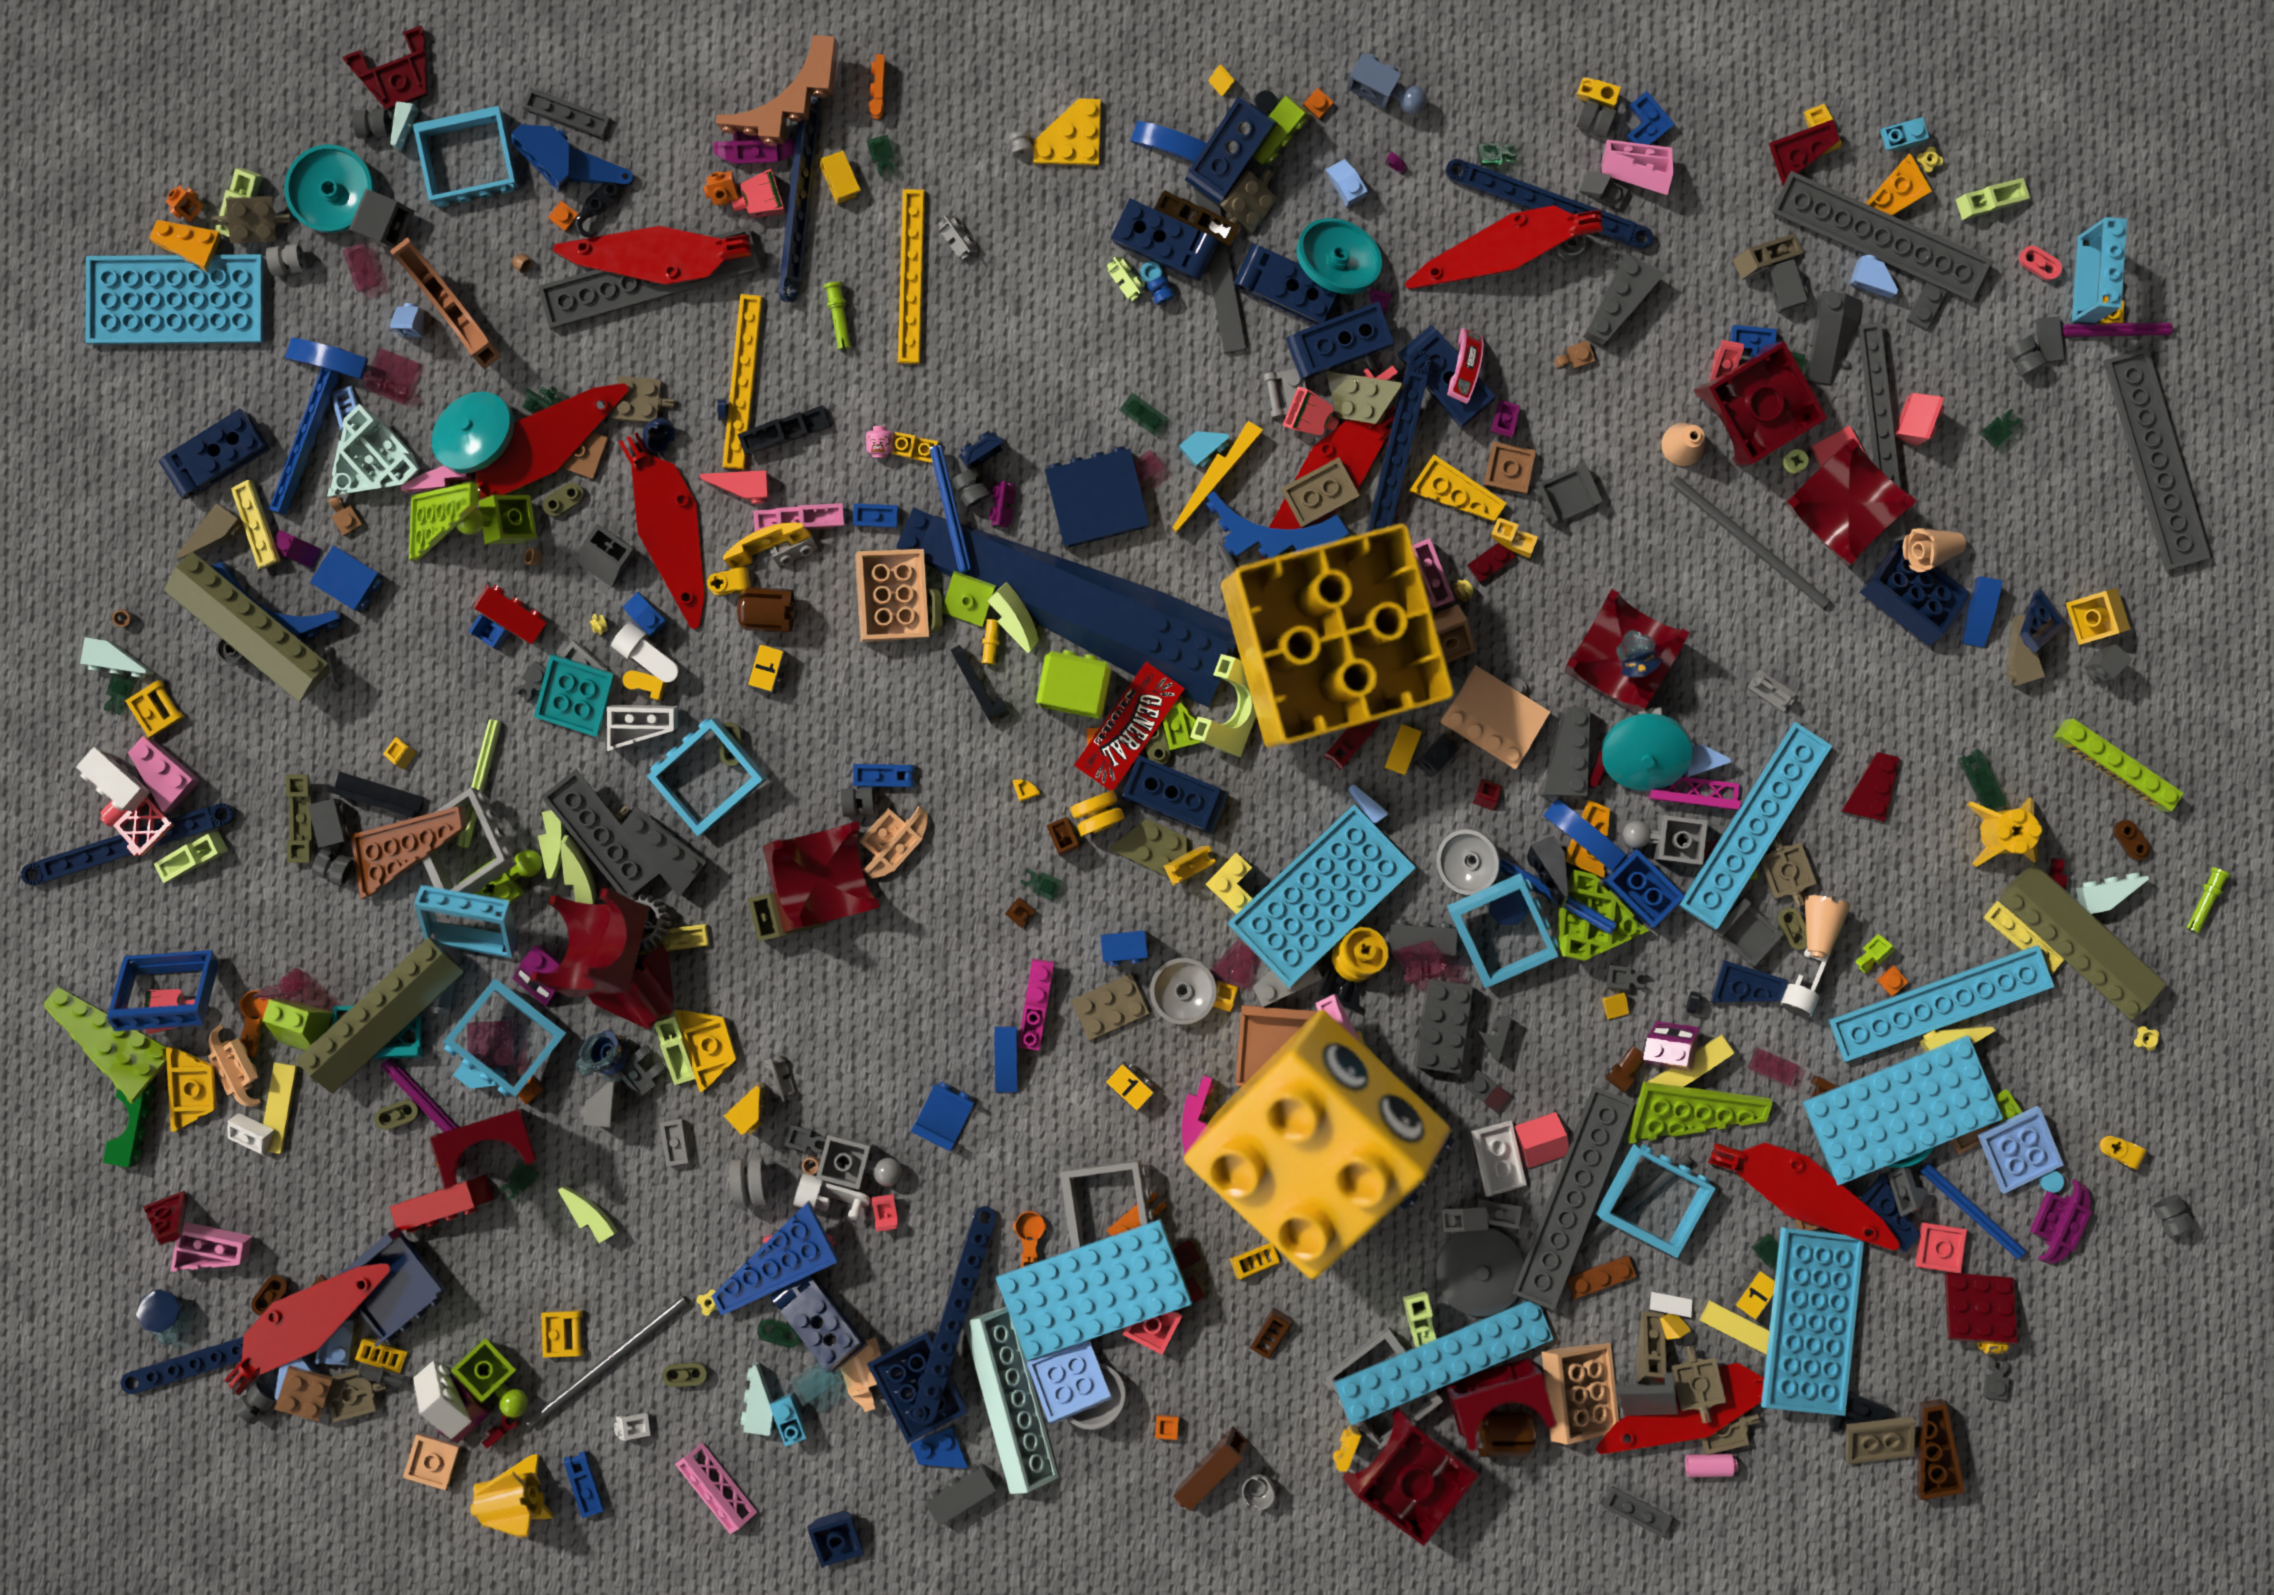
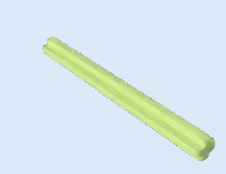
[457,719,501,848]

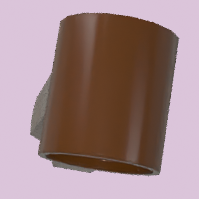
[1605,1046,1645,1092]

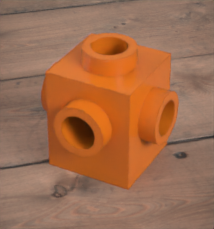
[704,170,739,206]
[165,185,204,222]

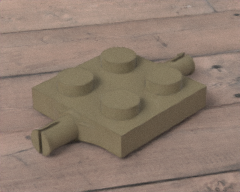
[1220,169,1277,233]
[211,196,290,243]
[600,376,675,423]
[1760,834,1817,907]
[1671,1345,1726,1423]
[324,1369,388,1423]
[1700,1414,1760,1455]

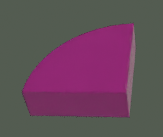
[1385,151,1407,175]
[1369,288,1392,316]

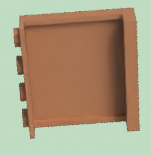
[1235,1005,1317,1088]

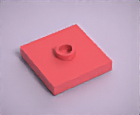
[1810,426,1865,467]
[1915,1222,1967,1274]

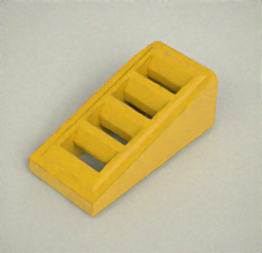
[1229,1243,1281,1279]
[355,1337,408,1373]

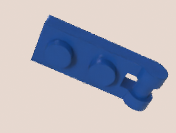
[853,764,916,787]
[564,1451,605,1518]

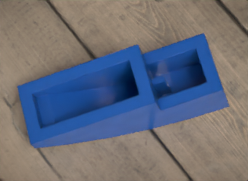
[1962,576,2003,648]
[994,1026,1018,1092]

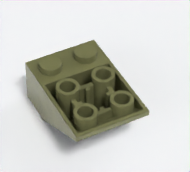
[748,892,826,942]

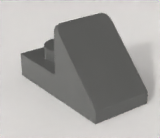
[1579,171,1628,211]
[1477,1015,1511,1060]
[1463,1069,1511,1114]
[1888,1167,1928,1217]

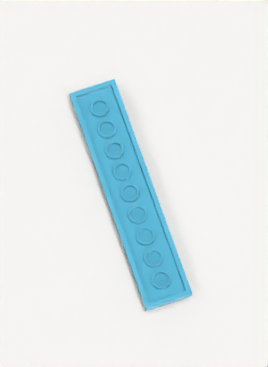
[1678,722,1832,930]
[1828,945,2054,1062]
[1333,1300,1554,1425]

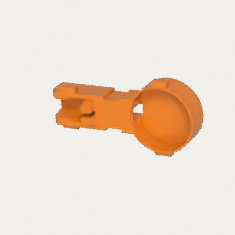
[239,990,271,1057]
[1013,1211,1047,1268]

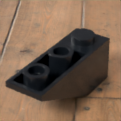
[1527,836,1568,908]

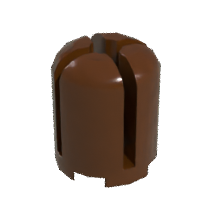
[737,587,795,633]
[1477,1411,1536,1458]

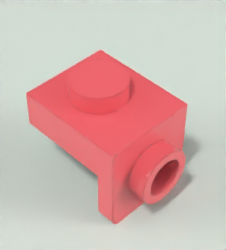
[1362,365,1398,382]
[872,1194,898,1231]

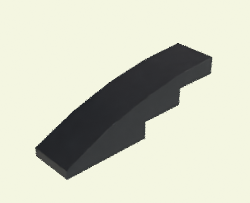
[738,405,832,455]

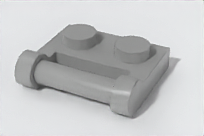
[1263,369,1306,418]

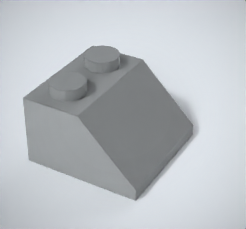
[580,1079,622,1127]

